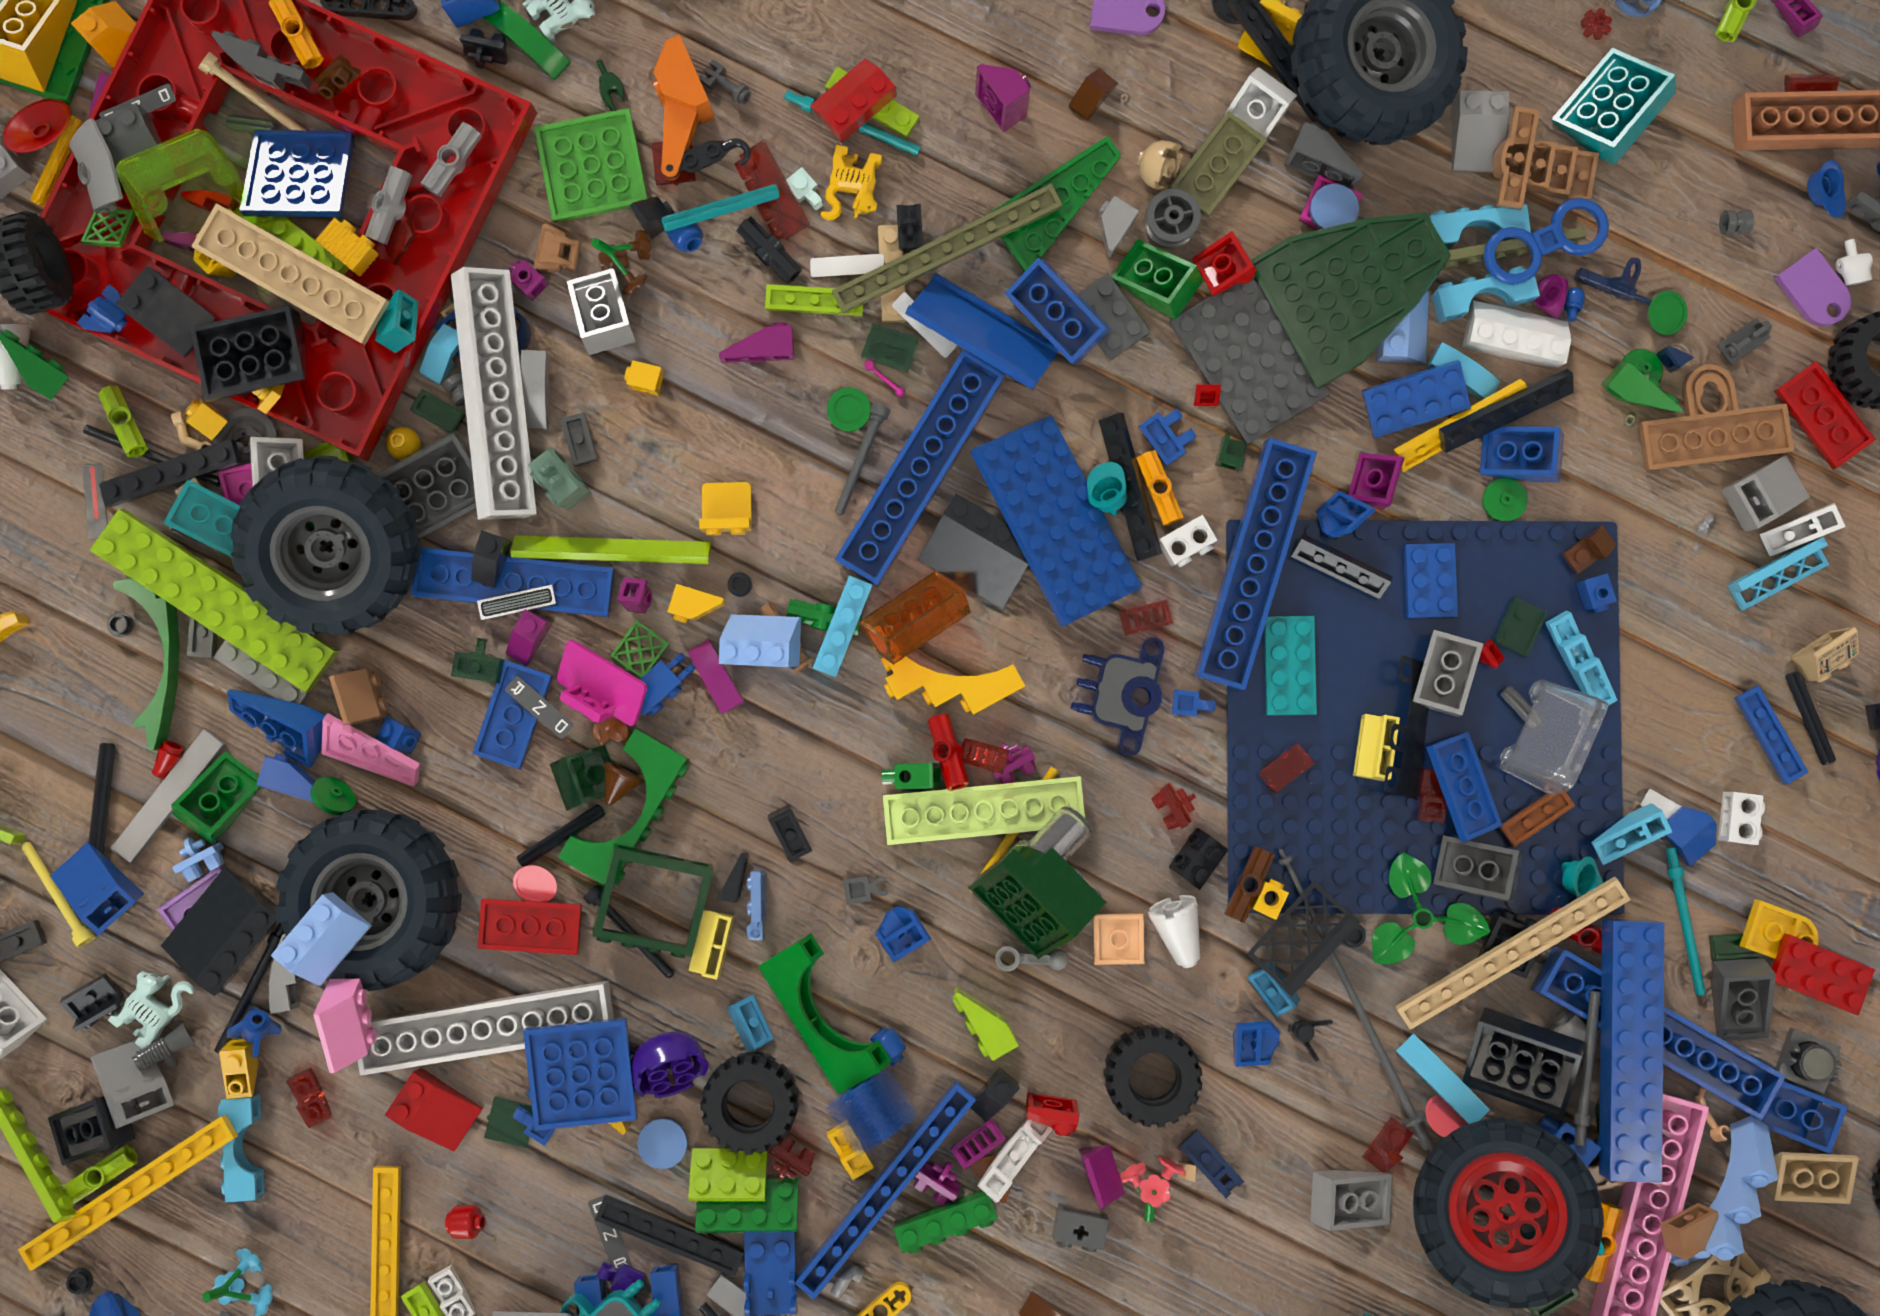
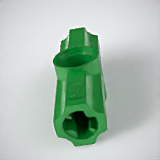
[786,599,863,636]

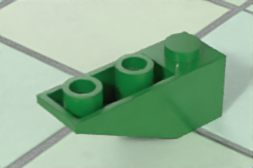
[0,329,69,400]
[1601,361,1683,413]

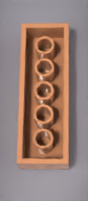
[1732,90,1880,151]

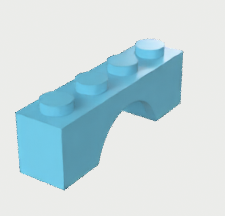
[1429,205,1531,249]
[1431,266,1540,323]
[813,575,872,677]
[218,1093,265,1202]

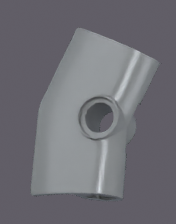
[69,119,123,213]

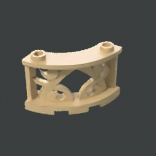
[1659,1250,1771,1316]

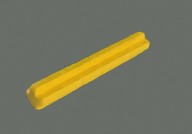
[30,116,83,206]

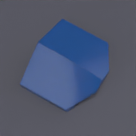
[1316,491,1375,538]
[1664,807,1717,866]
[876,906,932,962]
[1232,1021,1280,1067]

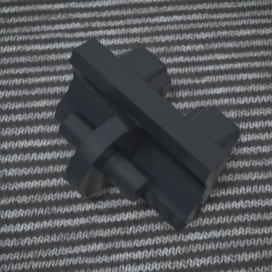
[460,28,508,69]
[896,204,923,250]

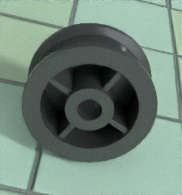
[1144,189,1201,248]

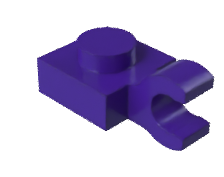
[597,1262,645,1297]

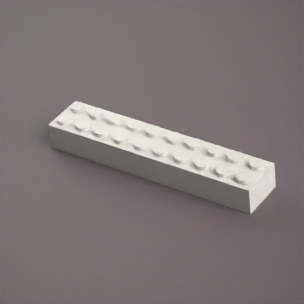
[451,267,536,520]
[358,981,614,1076]

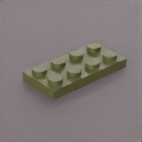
[1170,111,1267,218]

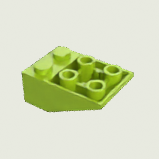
[952,987,1019,1061]

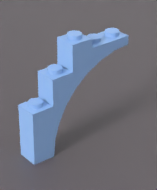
[1670,1115,1778,1267]

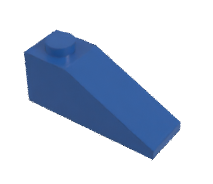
[256,753,315,802]

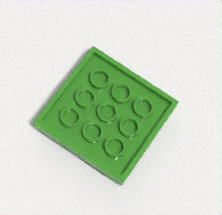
[534,108,648,223]

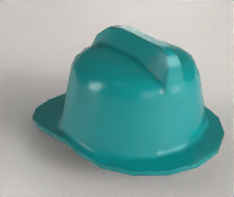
[1087,462,1127,516]
[1562,856,1603,898]

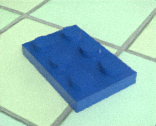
[1403,543,1458,619]

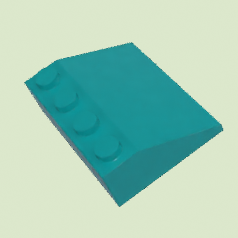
[1552,48,1676,165]

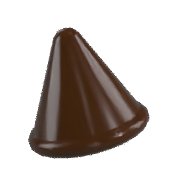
[604,763,643,806]

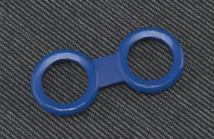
[1484,198,1609,285]

